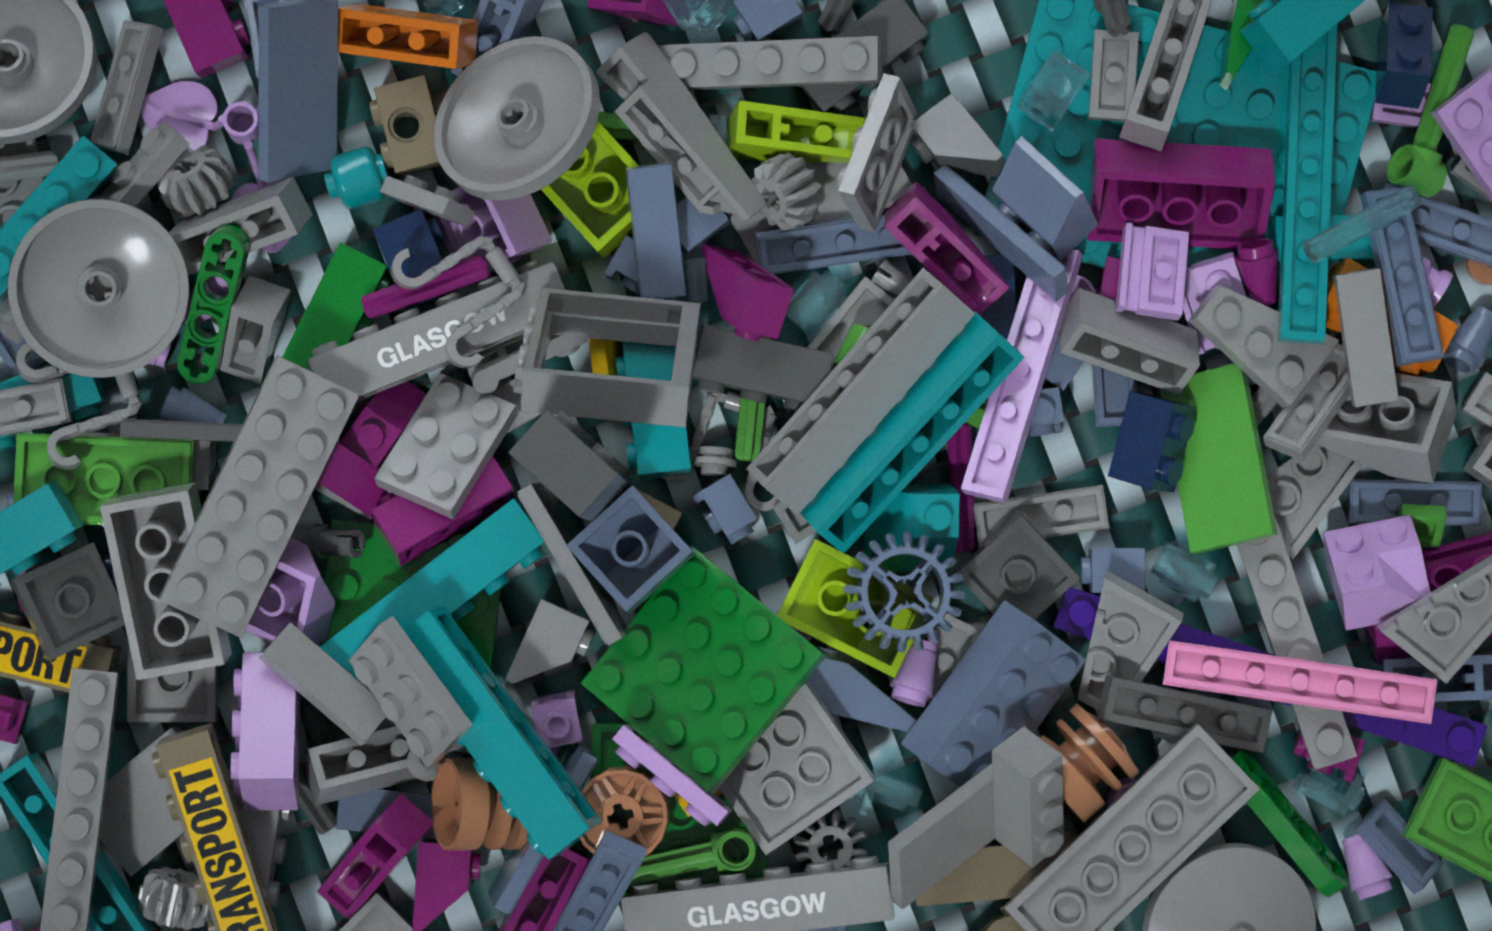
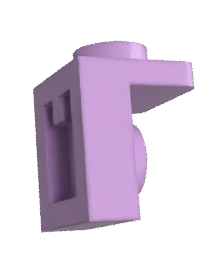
[531,689,583,748]

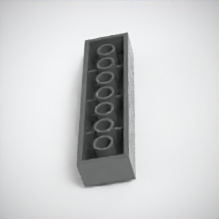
[508,410,631,521]

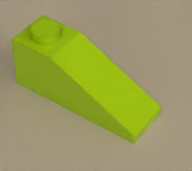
[727,100,866,163]

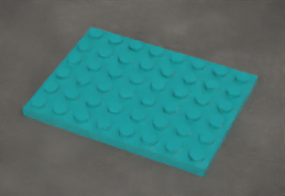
[974,0,1376,312]

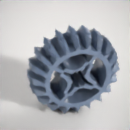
[843,532,965,653]

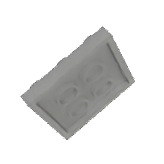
[719,681,876,855]

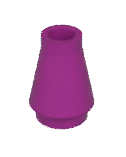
[1235,239,1279,306]

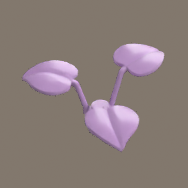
[140,81,293,253]

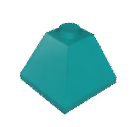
[863,483,960,572]

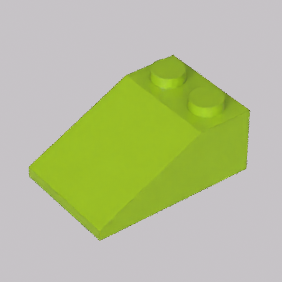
[541,120,639,259]
[777,539,934,678]

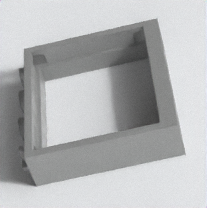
[513,288,701,427]

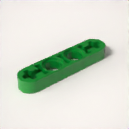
[177,224,250,384]
[1231,750,1349,898]

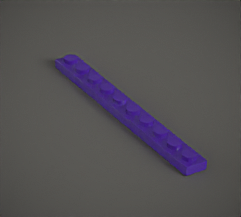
[1053,587,1488,767]

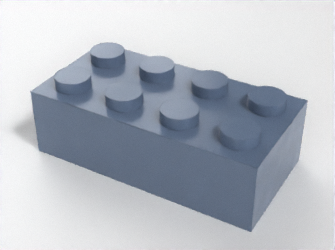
[901,600,1086,787]

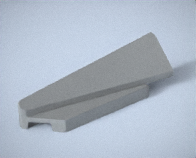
[596,32,766,221]

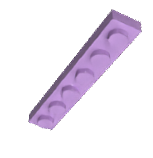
[961,249,1083,504]

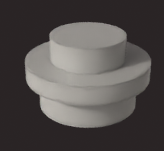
[693,446,737,477]

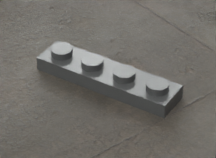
[1097,675,1273,753]

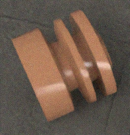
[1039,703,1140,822]
[431,757,528,851]
[581,765,670,856]

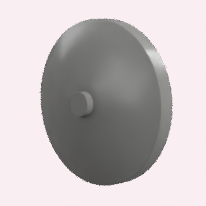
[0,0,97,144]
[434,36,600,200]
[8,199,189,378]
[1142,843,1316,931]

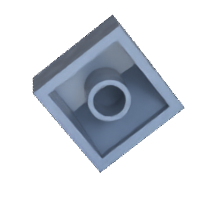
[992,136,1099,261]
[566,485,695,614]

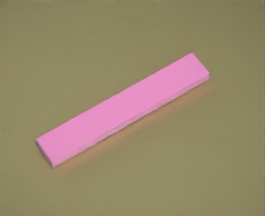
[1163,640,1437,724]

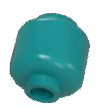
[324,147,390,209]

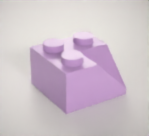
[1323,515,1430,631]
[245,537,335,645]

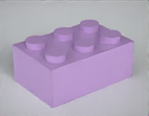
[231,653,301,811]

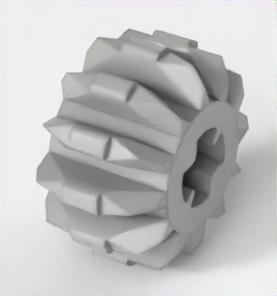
[157,145,234,218]
[751,152,824,231]
[793,809,867,872]
[138,867,210,930]

